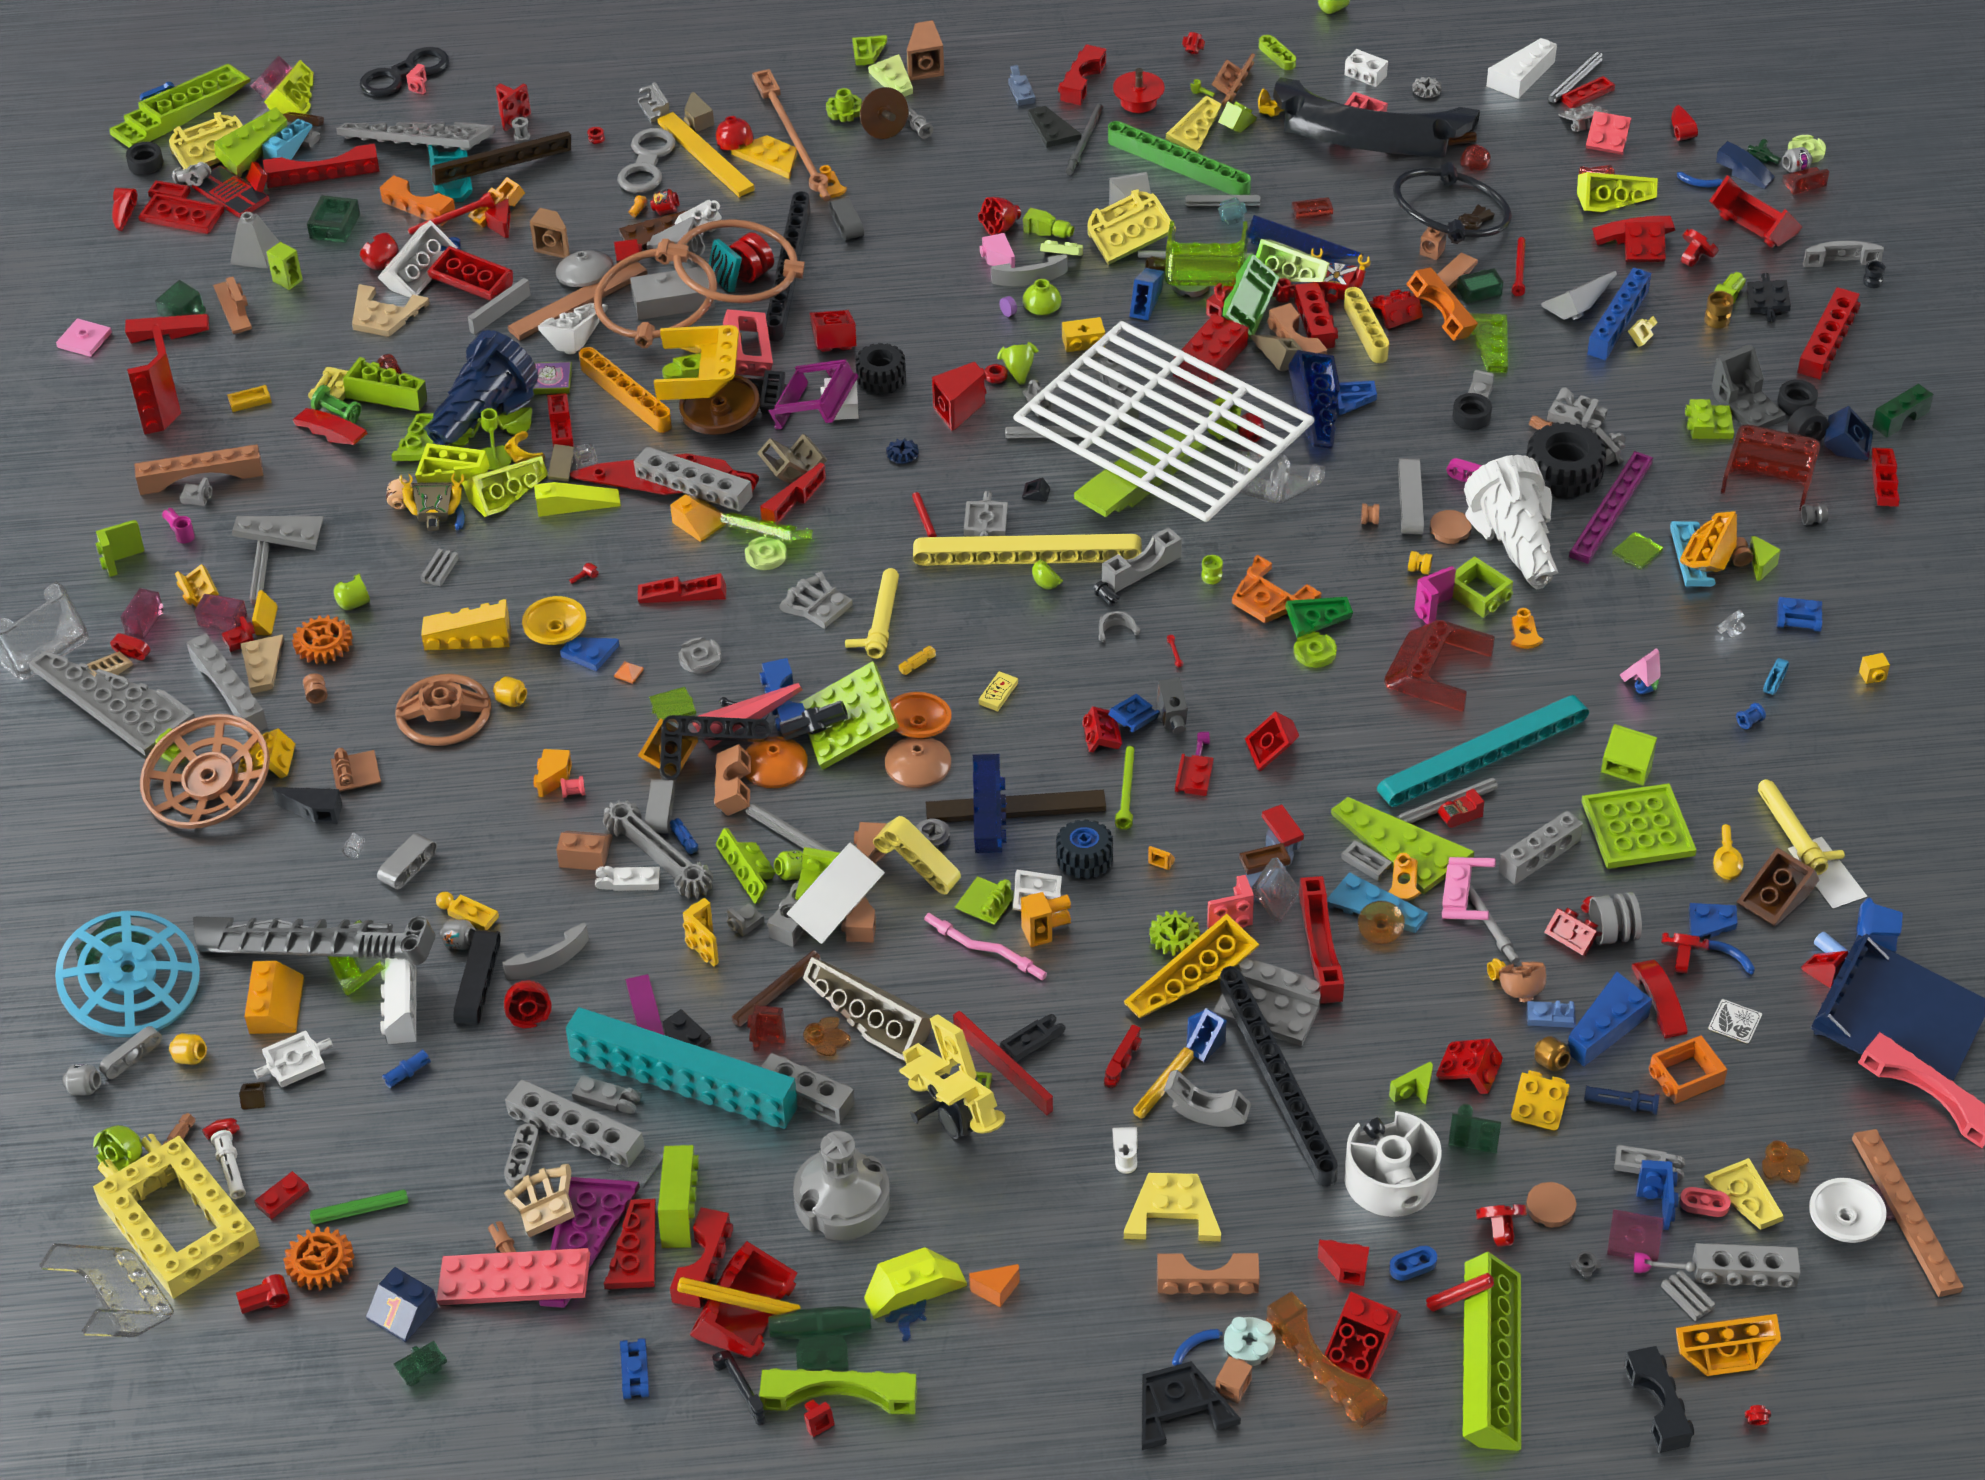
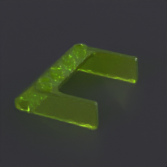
[1165,221,1248,286]

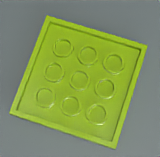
[800,661,899,770]
[1582,783,1697,869]

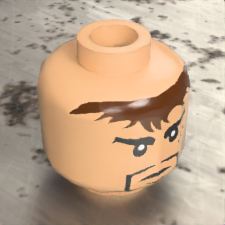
[386,479,412,509]

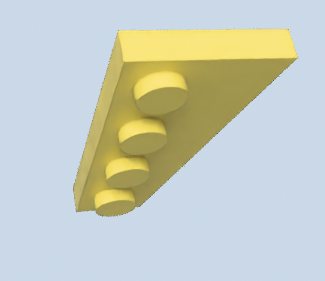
[1165,95,1222,153]

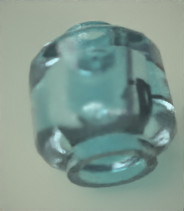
[1218,197,1247,225]

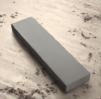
[468,278,531,335]

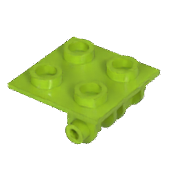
[955,876,1014,925]

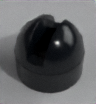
[1363,1117,1385,1139]

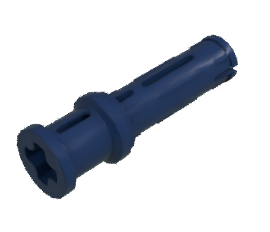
[1584,1085,1660,1115]

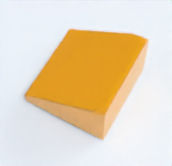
[1148,846,1175,870]

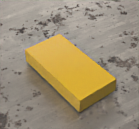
[227,385,272,412]

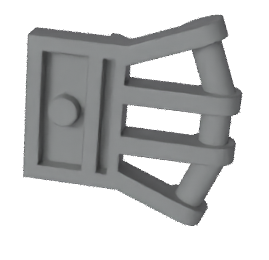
[779,571,853,629]

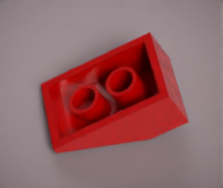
[810,310,857,352]

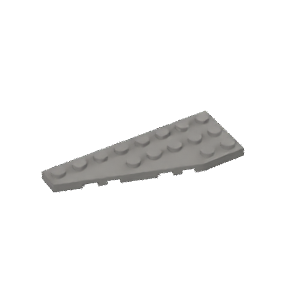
[336,122,495,150]
[29,651,195,756]

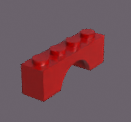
[1058,44,1106,105]
[670,1207,733,1308]

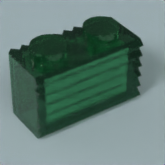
[1457,268,1504,304]

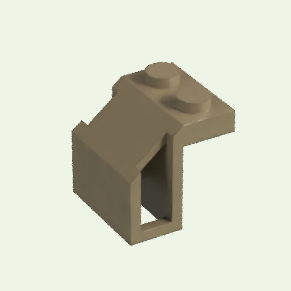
[757,434,827,484]

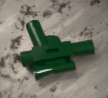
[1747,139,1781,165]

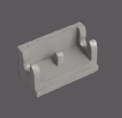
[638,82,670,123]

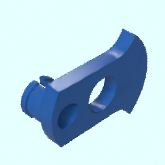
[140,82,175,101]

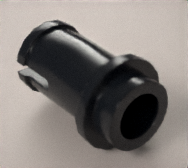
[1093,581,1120,606]

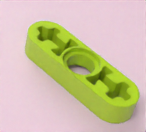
[1259,35,1296,70]

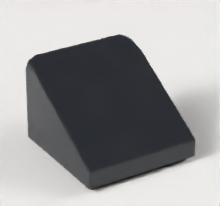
[1022,477,1050,501]

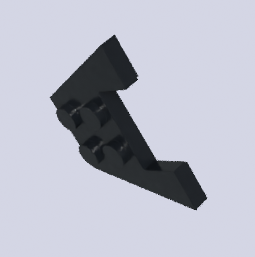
[1142,1361,1241,1450]

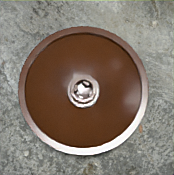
[679,375,760,435]

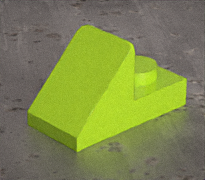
[1389,1062,1433,1105]

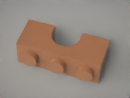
[714,744,751,816]

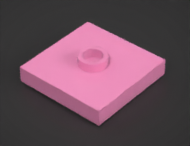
[56,318,112,357]

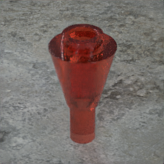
[1579,165,1615,175]

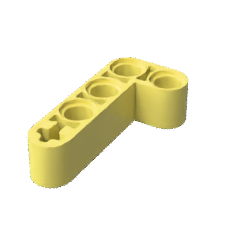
[873,816,961,894]

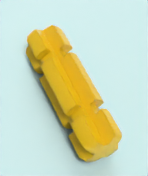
[899,645,936,675]

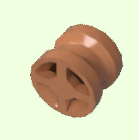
[1361,504,1379,525]

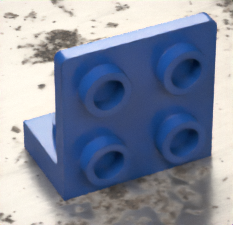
[1636,1160,1678,1231]

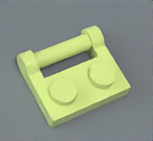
[1040,240,1084,256]

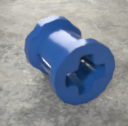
[1736,703,1766,729]

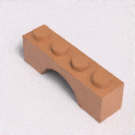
[1267,303,1327,372]
[1157,1253,1260,1295]

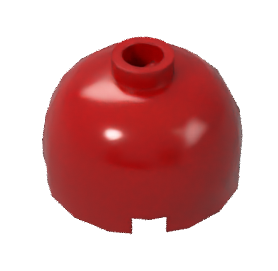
[716,116,754,150]
[359,232,399,271]
[504,980,552,1029]

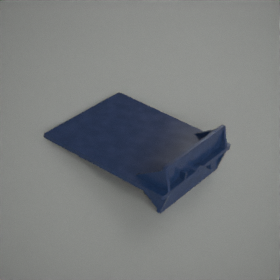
[1811,934,1985,1081]

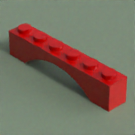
[263,143,380,188]
[1299,876,1344,1003]

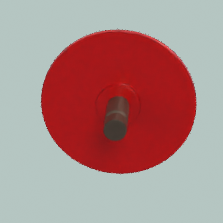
[1113,68,1165,113]

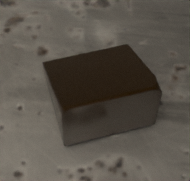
[239,1082,266,1109]

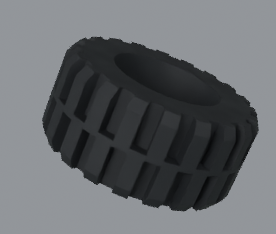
[1526,422,1606,498]

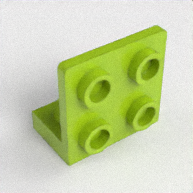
[795,847,840,900]

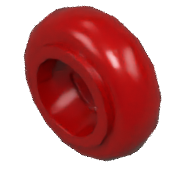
[984,364,1008,384]

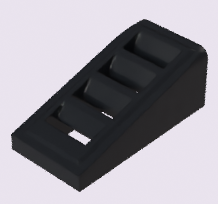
[760,370,785,414]

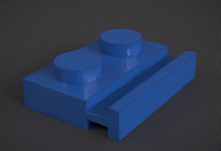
[1108,694,1160,733]

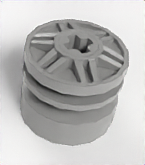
[1589,892,1642,945]

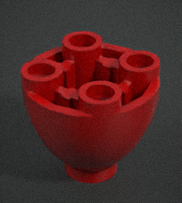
[978,197,1021,235]

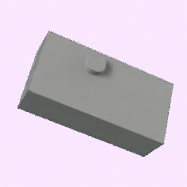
[630,267,715,320]

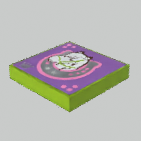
[533,362,572,394]

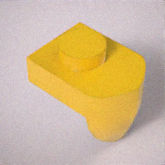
[1258,89,1283,117]

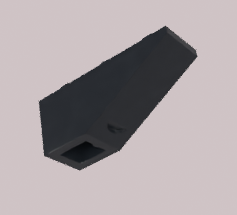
[272,787,342,824]

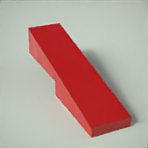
[125,314,209,344]
[547,393,575,452]
[760,463,826,526]
[638,573,726,603]

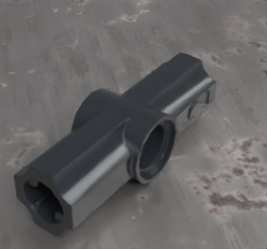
[780,701,848,741]

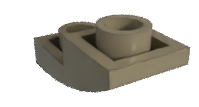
[548,444,575,482]

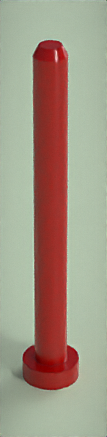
[1512,237,1526,296]

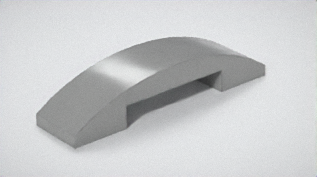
[1803,241,1884,267]
[991,254,1067,286]
[502,922,589,980]

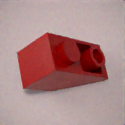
[1318,1239,1369,1286]

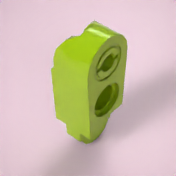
[662,353,701,379]

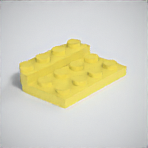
[169,112,243,169]
[1087,189,1176,265]

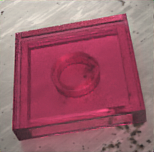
[1607,1209,1663,1262]

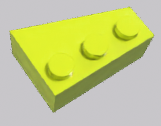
[415,443,490,486]

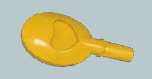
[1713,824,1743,880]

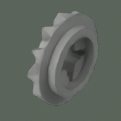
[1412,76,1442,98]
[916,819,950,849]

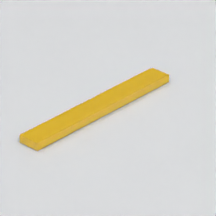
[657,112,755,197]

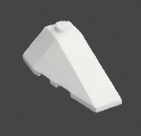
[538,303,608,354]

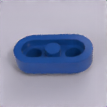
[1389,1246,1437,1281]

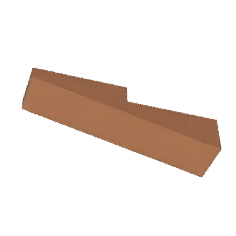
[1420,252,1478,309]

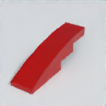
[1592,216,1676,246]
[293,408,368,445]
[1871,447,1900,507]

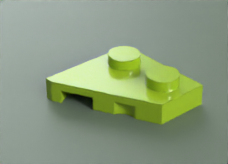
[852,35,887,66]

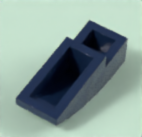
[1716,141,1775,189]

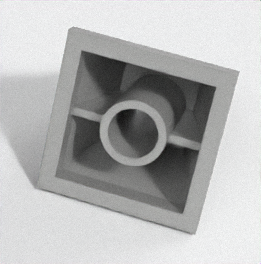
[231,212,279,269]
[647,217,706,269]

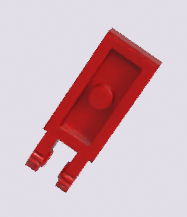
[1104,1024,1142,1088]

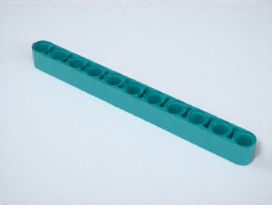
[1377,695,1589,807]

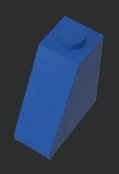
[1129,268,1165,320]

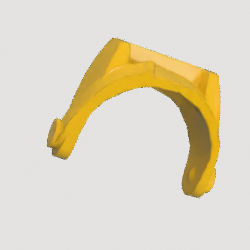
[504,431,545,463]

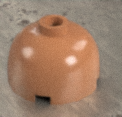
[1499,962,1546,1002]

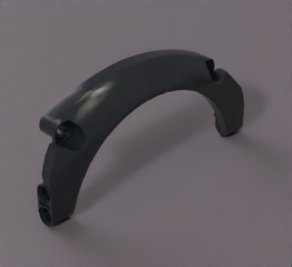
[1273,77,1480,158]

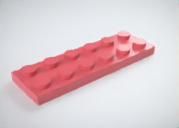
[436,1248,590,1305]

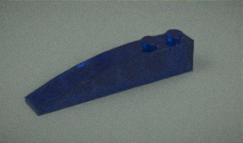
[1246,215,1364,259]
[1288,350,1340,449]

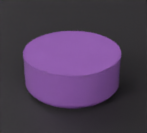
[1000,296,1017,317]

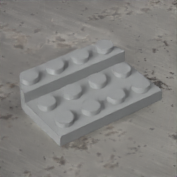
[1213,958,1320,1046]

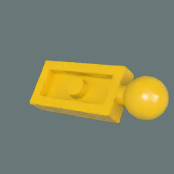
[436,891,499,930]

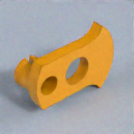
[819,165,847,198]
[1511,608,1544,649]
[1388,853,1421,901]

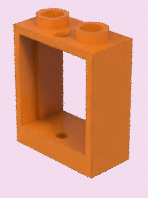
[1649,1035,1728,1104]

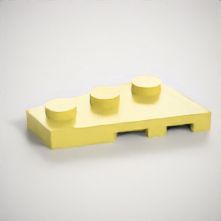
[1704,1158,1783,1230]

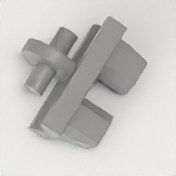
[1595,428,1626,466]

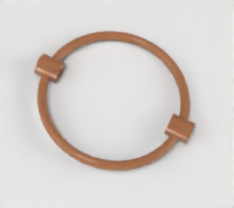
[667,220,805,303]
[594,239,717,348]

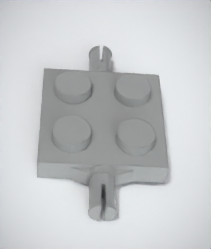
[964,491,1008,536]

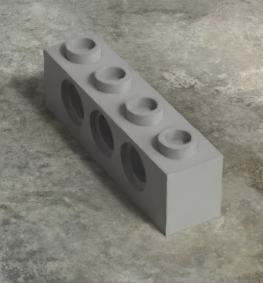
[1100,358,1139,429]
[1499,811,1583,885]
[767,881,805,947]
[761,1053,855,1124]
[1693,1243,1800,1288]

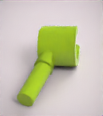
[1190,79,1215,97]

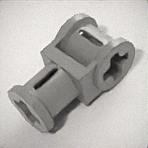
[172,162,212,186]

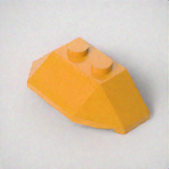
[1680,511,1737,572]
[1676,1314,1781,1376]

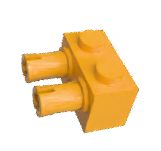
[1021,892,1071,947]

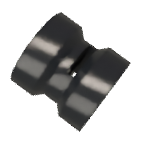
[1863,261,1886,288]

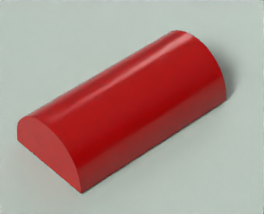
[427,246,513,301]

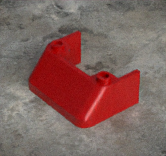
[1709,175,1802,248]

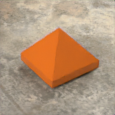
[614,661,644,684]

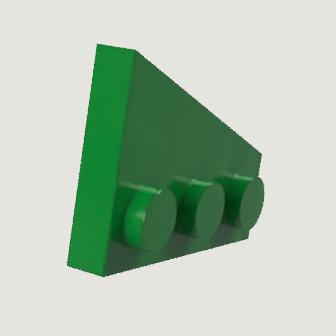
[1285,597,1353,638]

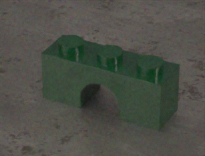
[1872,383,1934,438]

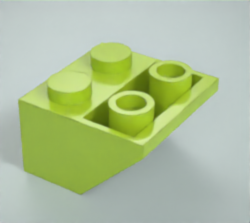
[1601,724,1657,786]

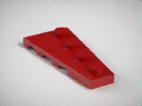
[604,1198,656,1289]

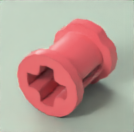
[561,776,585,798]

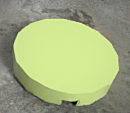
[1787,135,1826,163]
[745,536,787,570]

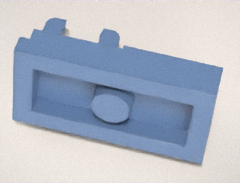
[1527,1001,1576,1028]

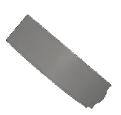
[1164,1070,1252,1127]

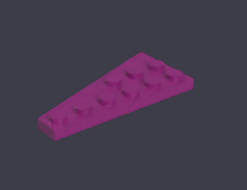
[539,1177,640,1308]

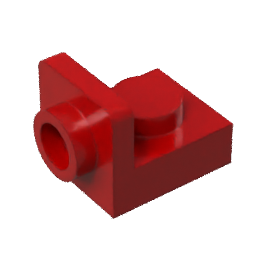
[221,616,255,652]

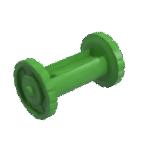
[311,385,362,424]

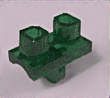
[393,1341,447,1387]

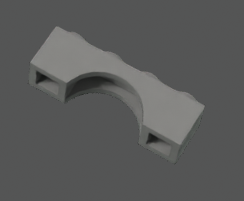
[1102,527,1182,593]

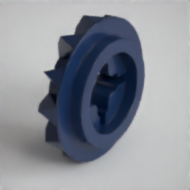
[886,438,919,463]

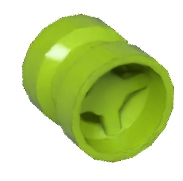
[1201,555,1223,584]

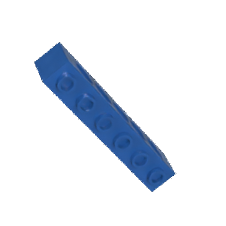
[1587,267,1652,360]

